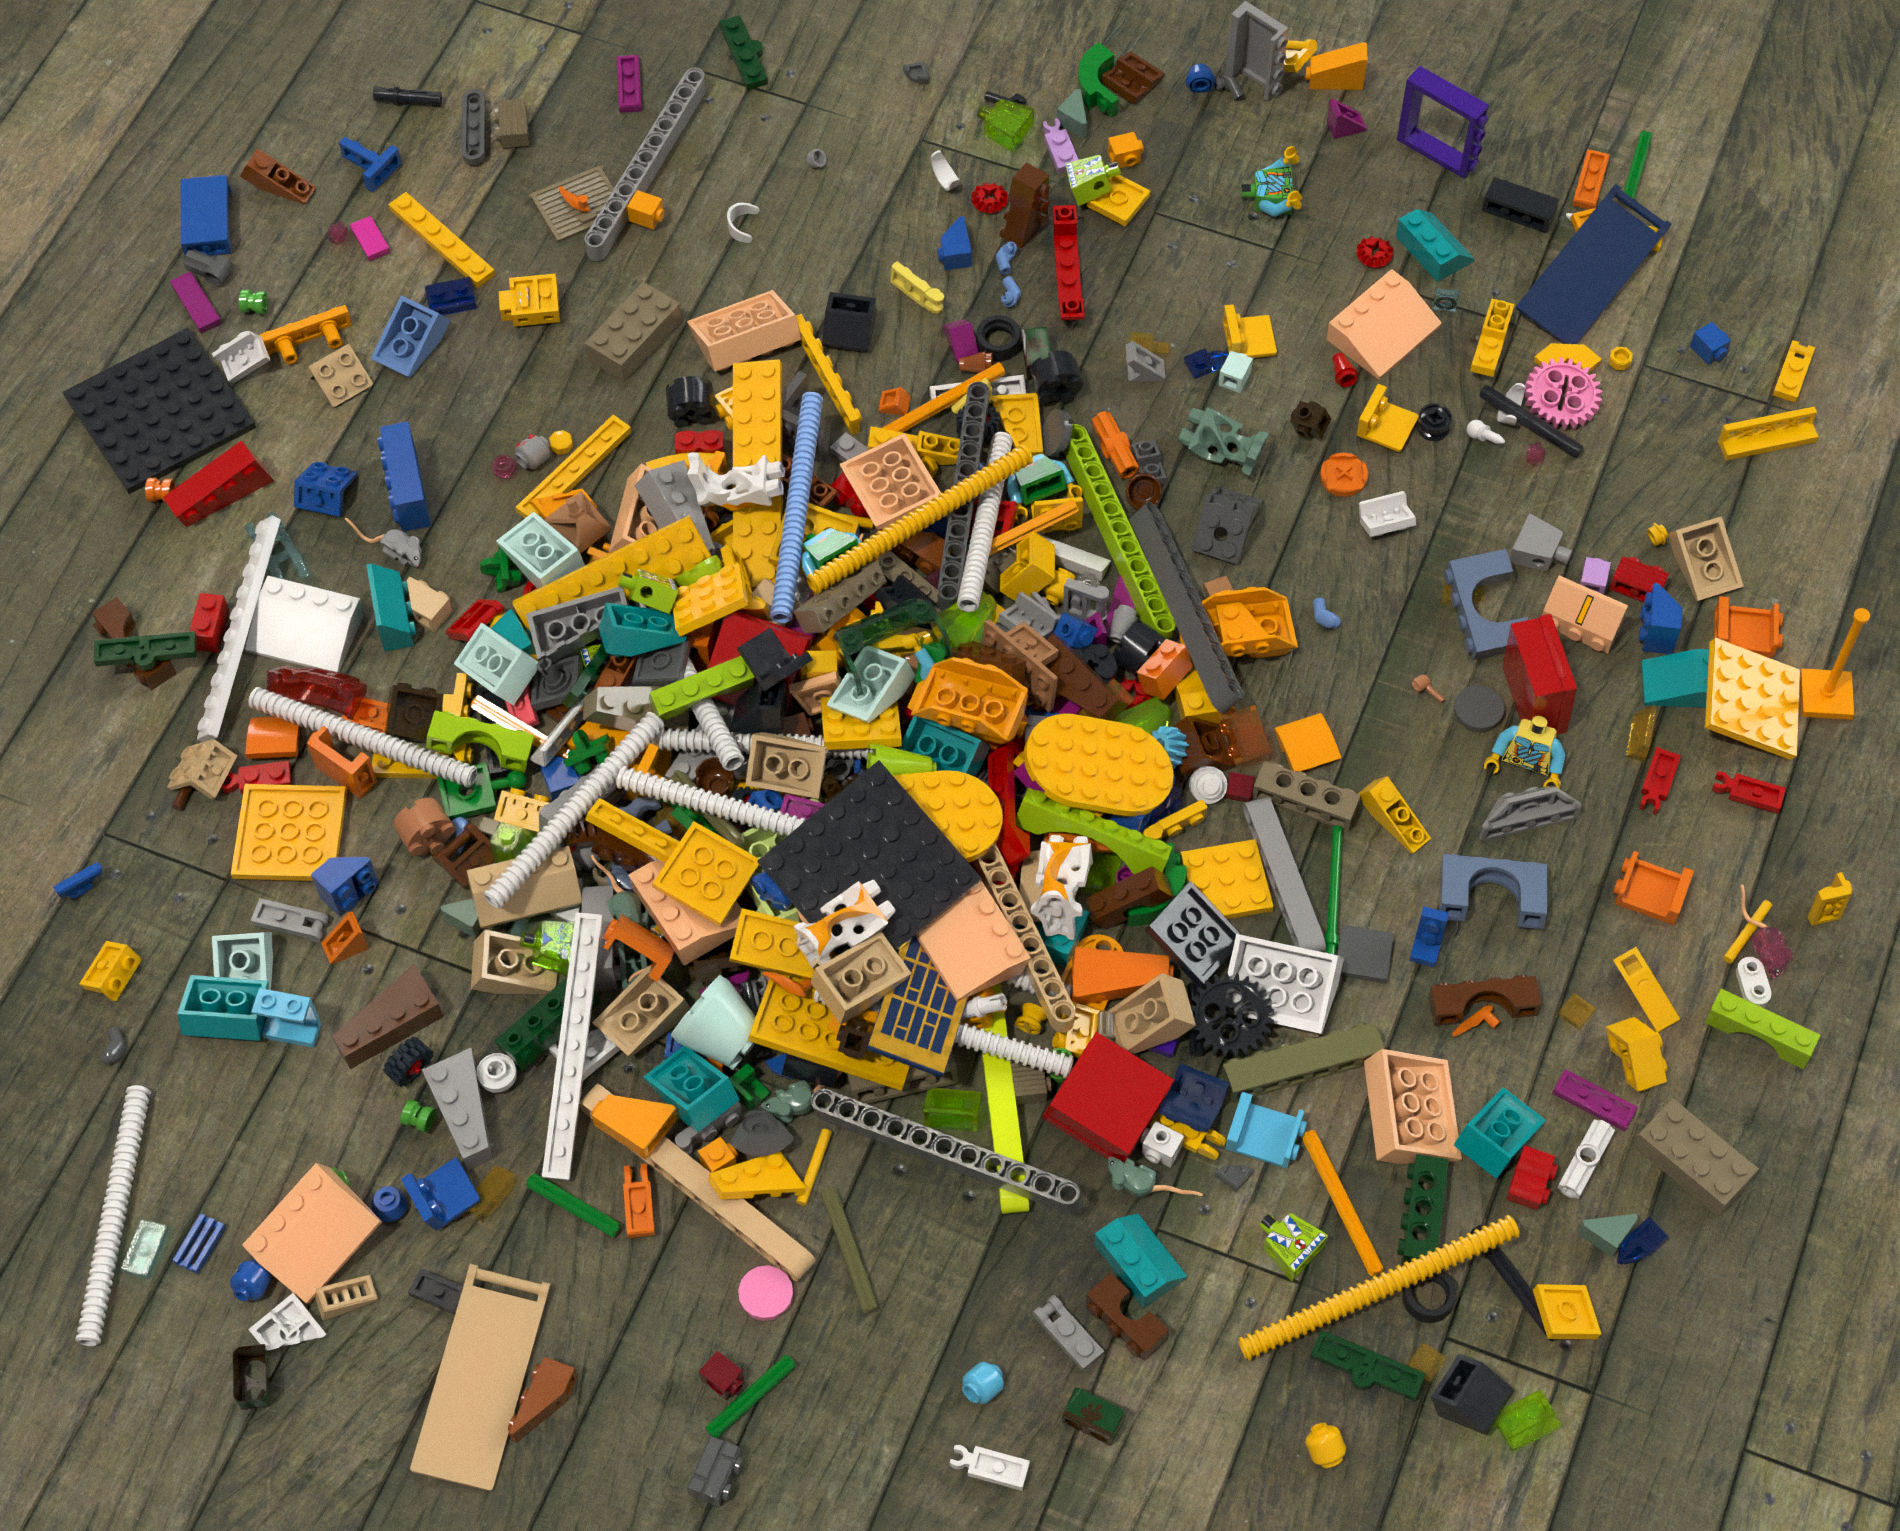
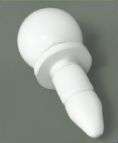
[1467,420,1505,444]

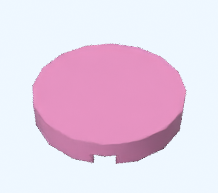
[738,1265,794,1321]

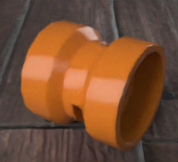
[145,478,176,502]

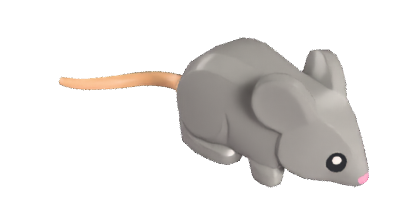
[345,518,422,567]

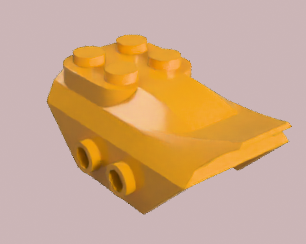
[1179,587,1298,658]
[907,657,1028,744]

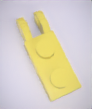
[890,261,945,314]

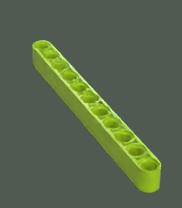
[1064,424,1176,640]

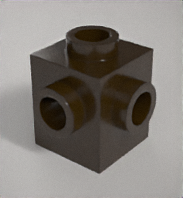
[1290,401,1331,439]
[836,1017,874,1059]

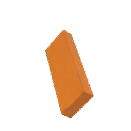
[1572,149,1610,209]

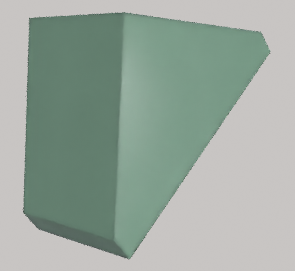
[1057,89,1087,139]
[441,899,482,938]
[618,940,648,989]
[1578,1214,1638,1257]

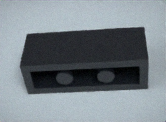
[1482,177,1559,234]

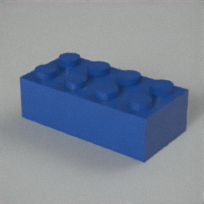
[377,421,431,532]

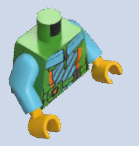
[1241,146,1303,217]

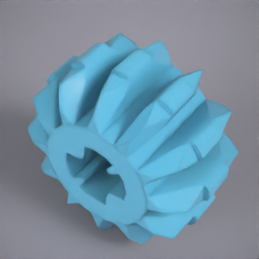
[1152,726,1189,769]

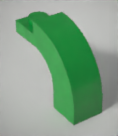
[1078,42,1119,118]
[1126,843,1187,926]

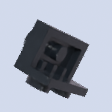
[874,575,936,626]

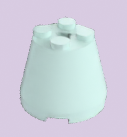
[671,975,756,1070]

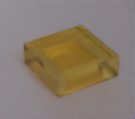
[1558,993,1596,1030]
[1408,1342,1446,1382]

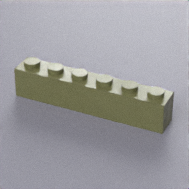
[1222,1022,1385,1103]

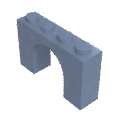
[1444,549,1528,660]
[1439,854,1547,929]

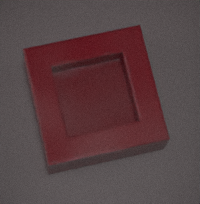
[1225,772,1255,802]

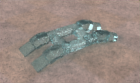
[245,512,311,580]

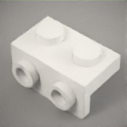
[212,331,270,383]
[1359,491,1416,537]

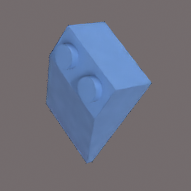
[370,295,451,378]

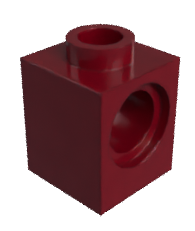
[699,1350,744,1400]

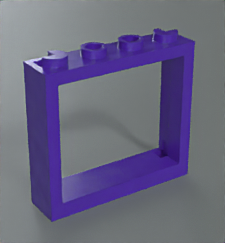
[1397,66,1489,179]

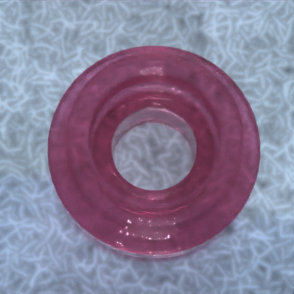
[328,221,348,244]
[1526,442,1545,466]
[492,455,516,478]

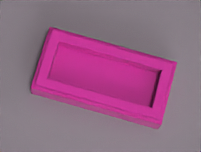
[350,216,390,261]

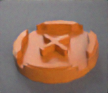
[1320,452,1369,497]

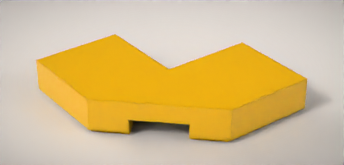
[1534,343,1602,374]

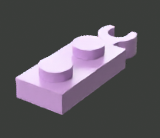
[1043,118,1079,174]

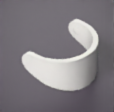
[931,150,962,191]
[727,203,759,243]
[1497,383,1526,426]

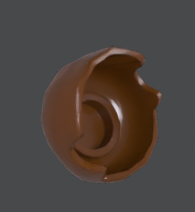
[1125,473,1162,510]
[695,757,734,797]

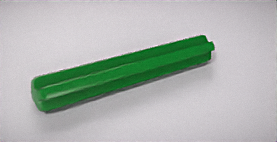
[1623,130,1652,199]
[526,1173,621,1237]
[706,1355,795,1438]

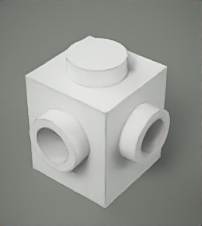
[1140,1121,1184,1168]

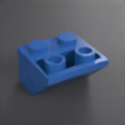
[1638,583,1682,654]
[311,857,379,917]

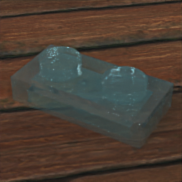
[121,1219,169,1280]

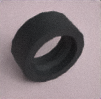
[976,315,1021,361]
[1402,1270,1457,1323]

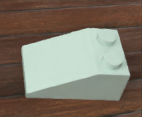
[496,512,585,588]
[454,623,538,706]
[826,644,916,723]
[212,932,273,990]

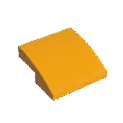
[1274,713,1341,772]

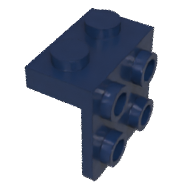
[1158,1063,1230,1132]

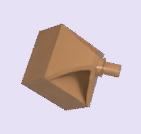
[544,491,612,556]

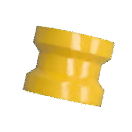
[1015,1003,1046,1035]

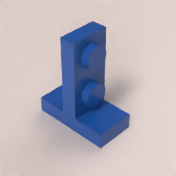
[339,137,402,192]
[1409,906,1449,968]

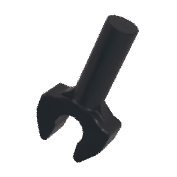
[984,91,1026,117]

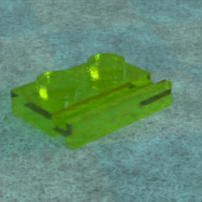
[1078,852,1122,893]
[1494,1389,1562,1453]

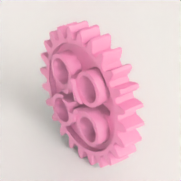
[1524,357,1602,430]

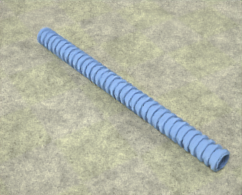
[770,392,823,623]

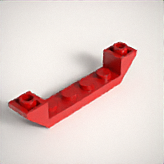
[1053,205,1085,320]
[988,738,1030,867]

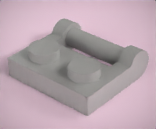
[1063,578,1109,624]

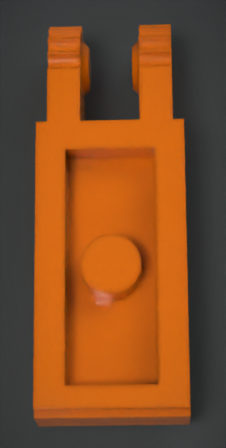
[623,1163,655,1238]

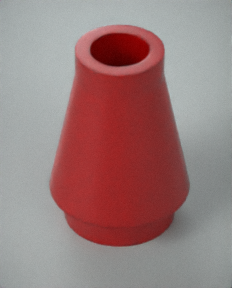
[1332,353,1358,387]

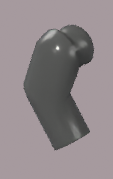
[1214,75,1245,100]
[100,1027,126,1065]

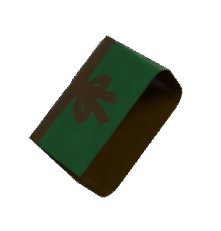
[1021,326,1051,380]
[233,1344,270,1410]
[1062,1387,1127,1446]

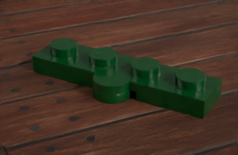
[719,15,768,90]
[94,631,197,671]
[562,642,611,709]
[1310,1330,1426,1402]

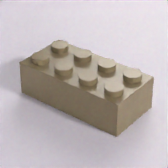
[585,282,682,382]
[1633,1098,1759,1217]

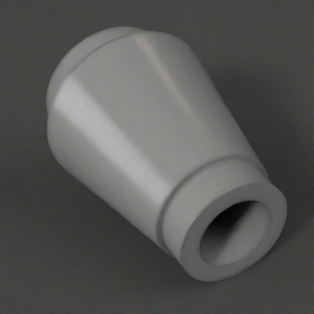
[1109,605,1137,644]

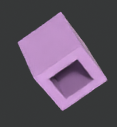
[1580,557,1611,594]

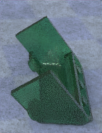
[833,598,953,696]

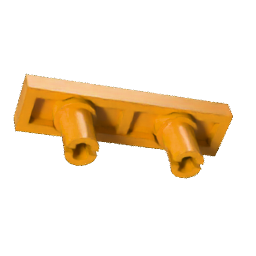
[259,305,352,365]

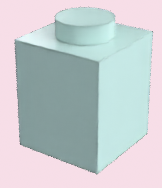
[1219,351,1253,393]

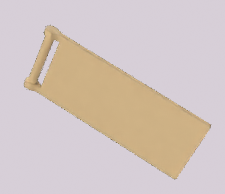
[410,1264,551,1491]

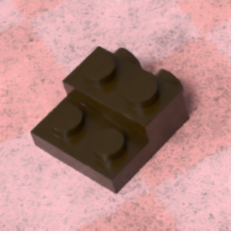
[385,683,443,743]
[689,949,743,986]

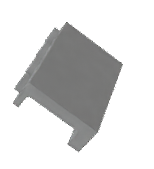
[1225,1,1288,101]

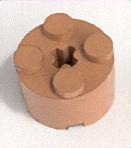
[393,798,456,856]

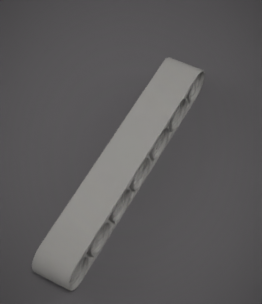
[1243,797,1326,952]

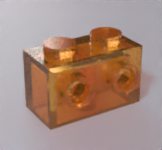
[1219,705,1271,764]

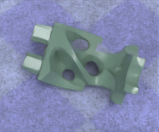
[1178,408,1269,476]

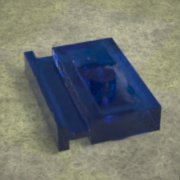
[424,277,477,315]

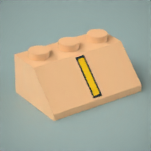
[1542,576,1628,654]

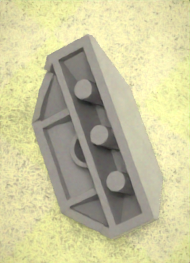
[1479,786,1582,842]

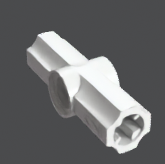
[1558,1119,1615,1199]

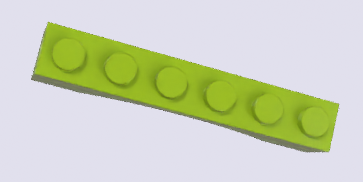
[1016,788,1172,875]

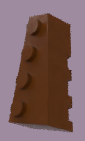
[1045,633,1128,721]
[332,964,443,1069]

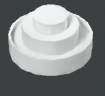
[1189,766,1227,804]
[477,1053,517,1093]

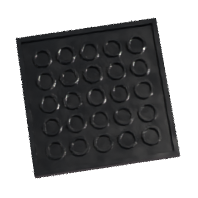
[62,328,256,495]
[757,760,982,956]

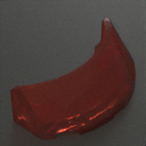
[266,666,367,720]

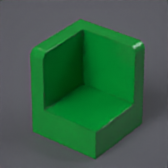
[730,1063,770,1111]

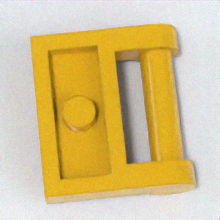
[1284,39,1317,73]

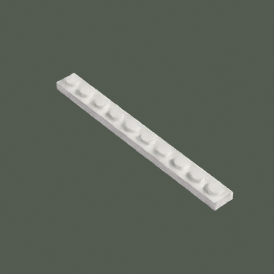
[197,515,281,742]
[542,912,603,1181]

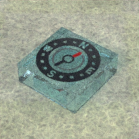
[1433,288,1460,312]

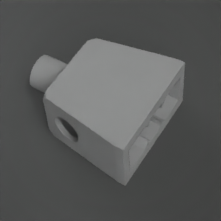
[1510,514,1572,571]

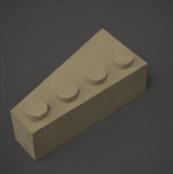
[583,686,689,731]

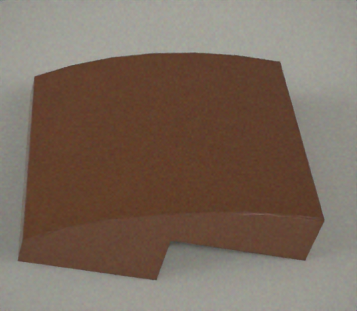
[1100,51,1165,104]

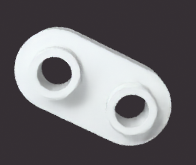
[1736,957,1772,1008]

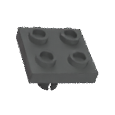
[531,655,583,711]

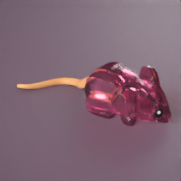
[1741,885,1793,978]

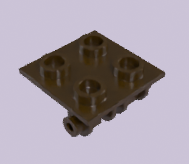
[822,767,867,803]

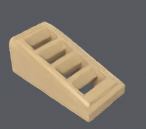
[315,1275,378,1320]

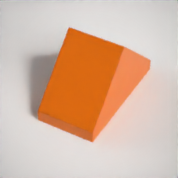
[321,912,369,964]

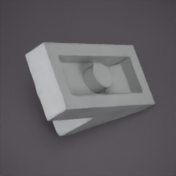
[1126,341,1165,382]

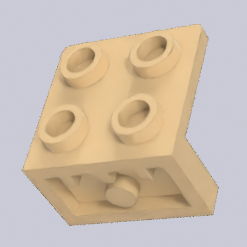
[305,344,373,407]
[167,739,237,799]

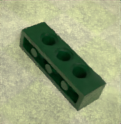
[1397,1154,1449,1265]

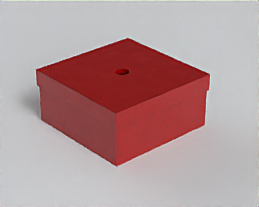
[708,610,814,717]
[1502,614,1577,735]
[1042,1032,1174,1163]

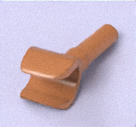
[1412,675,1445,703]

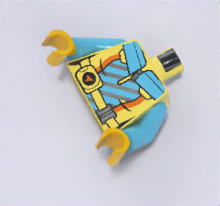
[1484,716,1565,789]

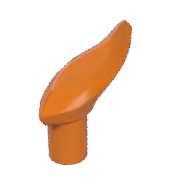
[558,186,590,212]
[762,971,813,997]
[1452,1005,1500,1037]

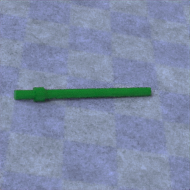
[1324,825,1343,955]

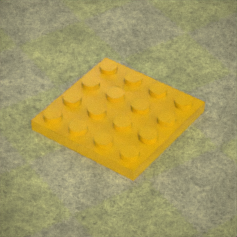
[1705,637,1800,760]
[231,784,347,881]

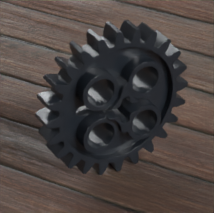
[1190,973,1274,1059]

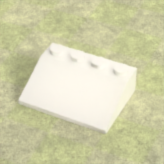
[245,576,365,675]
[1227,934,1344,1034]

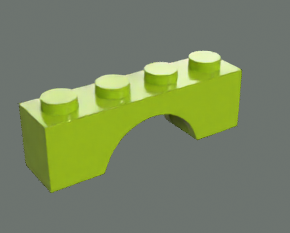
[649,656,754,721]
[426,711,534,773]
[1705,989,1820,1069]

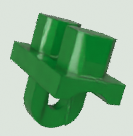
[480,545,521,593]
[563,729,611,775]

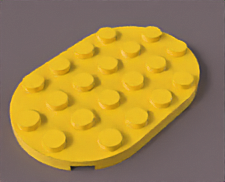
[1024,714,1174,816]
[893,771,1003,862]

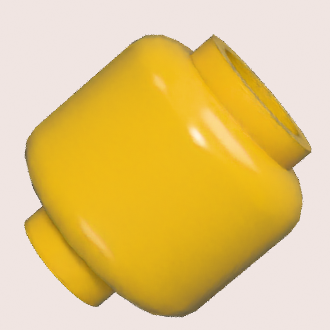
[1041,568,1075,606]
[1305,1423,1346,1468]

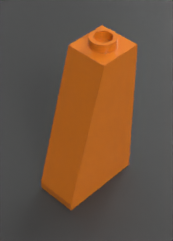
[1070,947,1174,1005]

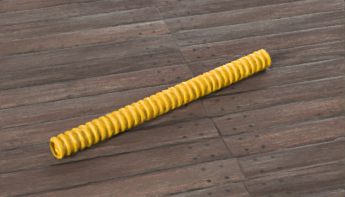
[807,444,1033,594]
[1238,1215,1520,1361]

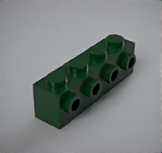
[494,976,600,1071]

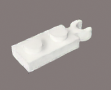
[950,1445,1030,1491]

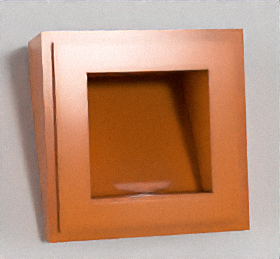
[878,387,911,415]

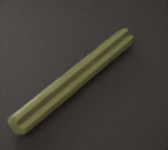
[671,770,744,847]
[822,1187,877,1313]

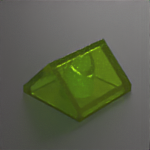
[924,1088,981,1132]

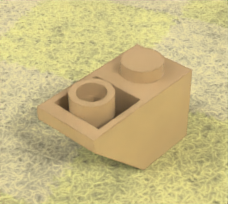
[407,577,453,633]

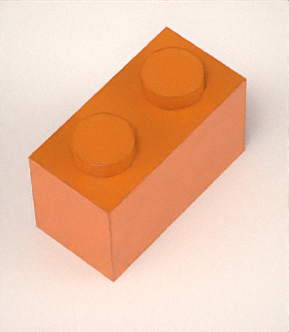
[1137,639,1193,700]

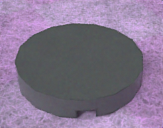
[1042,409,1072,457]
[1453,685,1505,732]

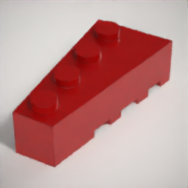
[163,440,274,527]

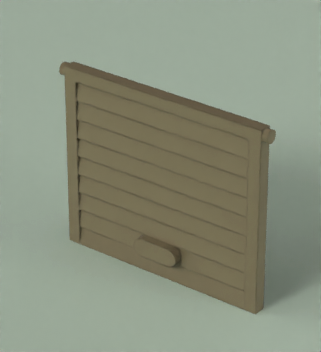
[528,165,614,243]

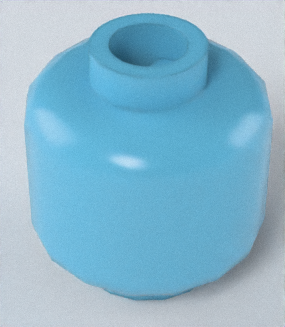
[962,1362,1004,1404]

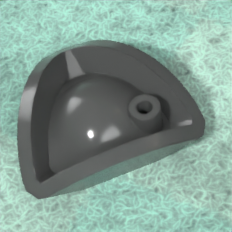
[729,1107,794,1156]

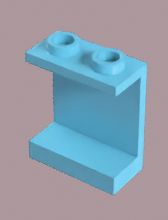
[251,988,322,1048]
[1225,1092,1307,1168]

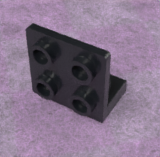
[737,628,813,691]

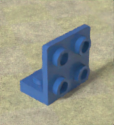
[294,462,357,516]
[401,1158,481,1231]

